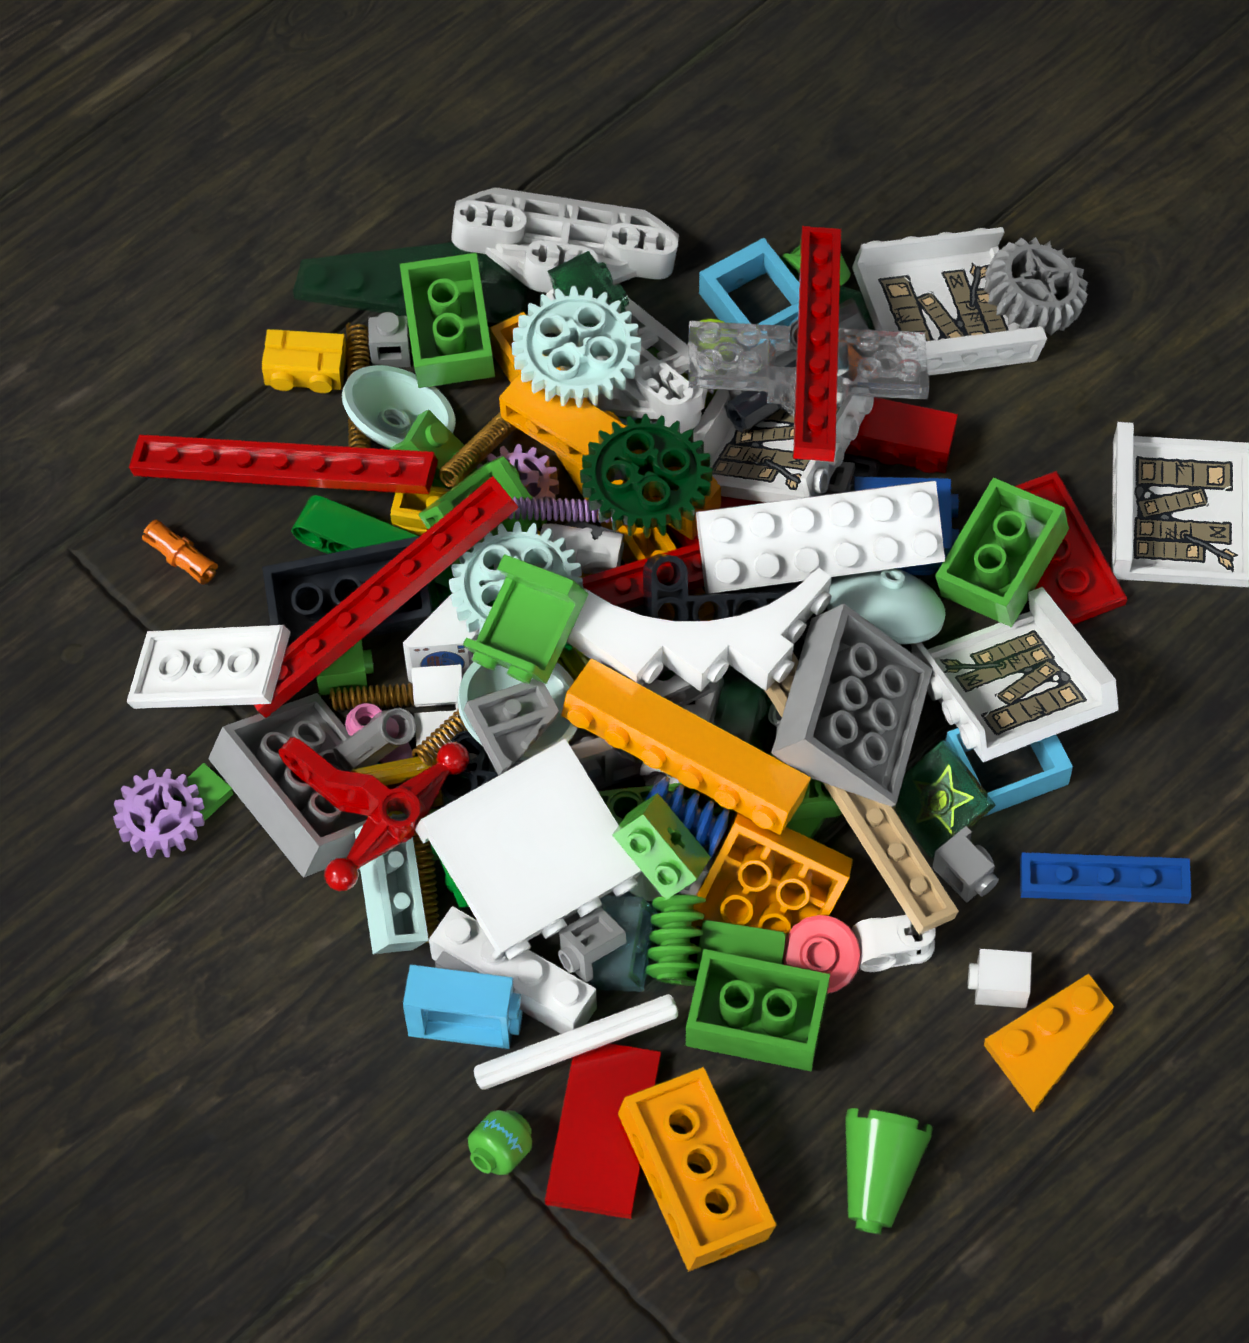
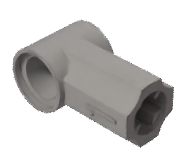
[333,708,416,772]

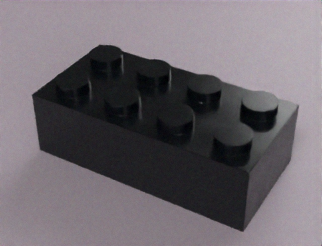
[262,536,439,648]

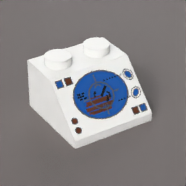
[403,592,480,684]

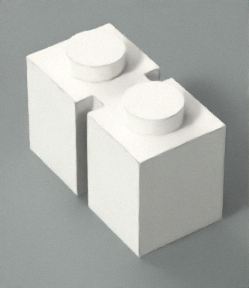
[412,665,465,751]

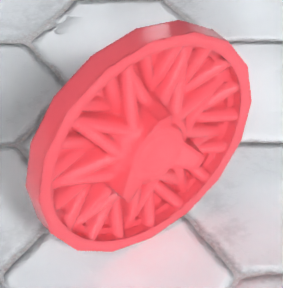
[783,915,861,993]

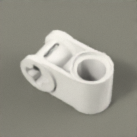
[852,915,936,972]

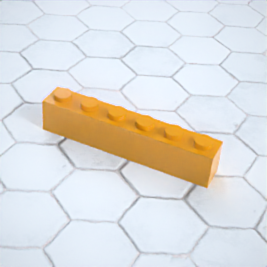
[499,373,721,540]
[561,658,811,835]

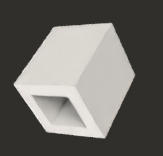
[968,949,1031,1008]

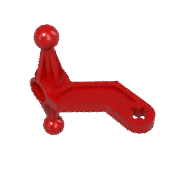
[278,737,470,891]

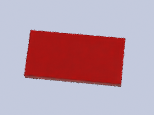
[1015,471,1127,625]
[545,1043,661,1219]

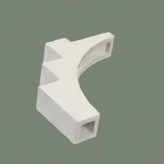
[567,567,832,692]

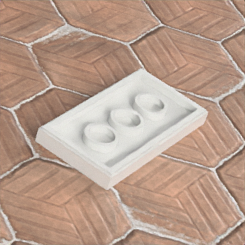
[127,625,290,709]

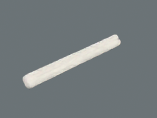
[474,994,678,1090]

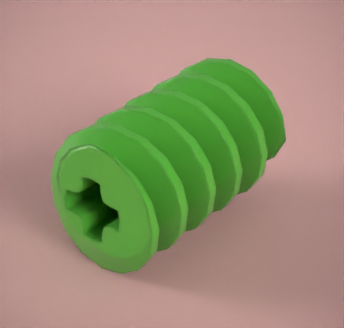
[646,894,706,986]

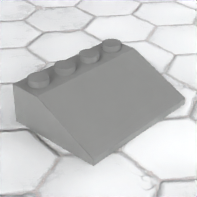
[772,604,933,806]
[208,693,406,878]

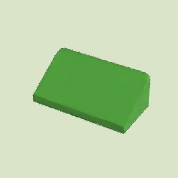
[696,920,786,970]

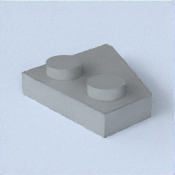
[464,679,559,776]
[570,736,641,790]

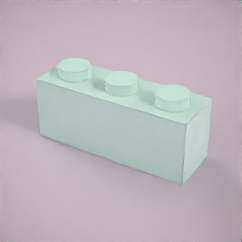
[355,817,429,954]

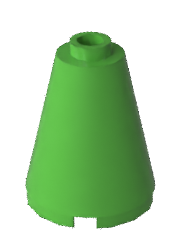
[846,1108,933,1234]

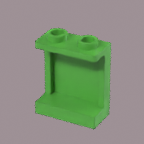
[418,456,547,569]
[463,554,589,684]

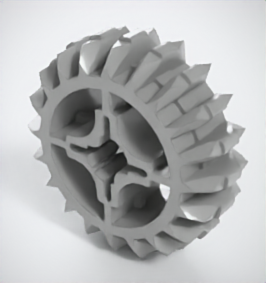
[984,237,1088,335]

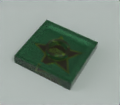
[892,741,996,858]

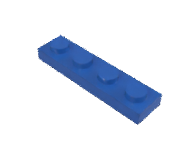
[1020,853,1191,904]

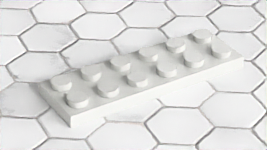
[696,481,945,594]

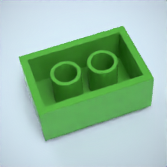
[400,253,495,388]
[935,477,1069,627]
[686,949,830,1072]

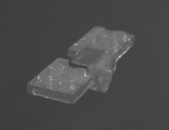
[688,321,929,417]

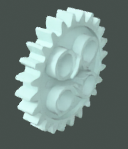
[512,286,641,408]
[449,522,584,633]

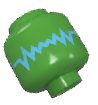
[468,1110,532,1175]

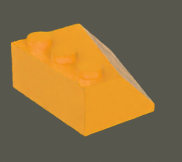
[692,812,853,937]

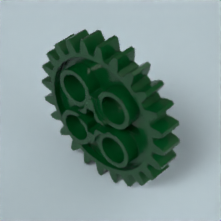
[580,414,712,538]

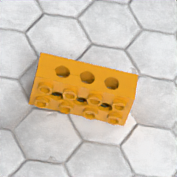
[618,1067,776,1272]

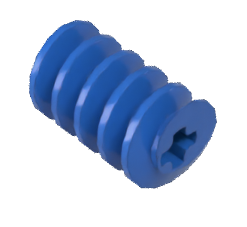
[644,777,729,860]

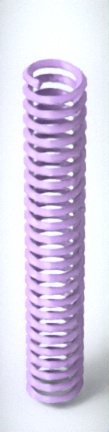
[509,496,612,523]

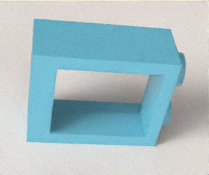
[699,238,799,359]
[942,728,1073,818]
[403,965,522,1049]

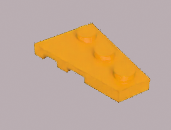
[984,973,1114,1112]

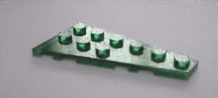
[293,242,529,330]

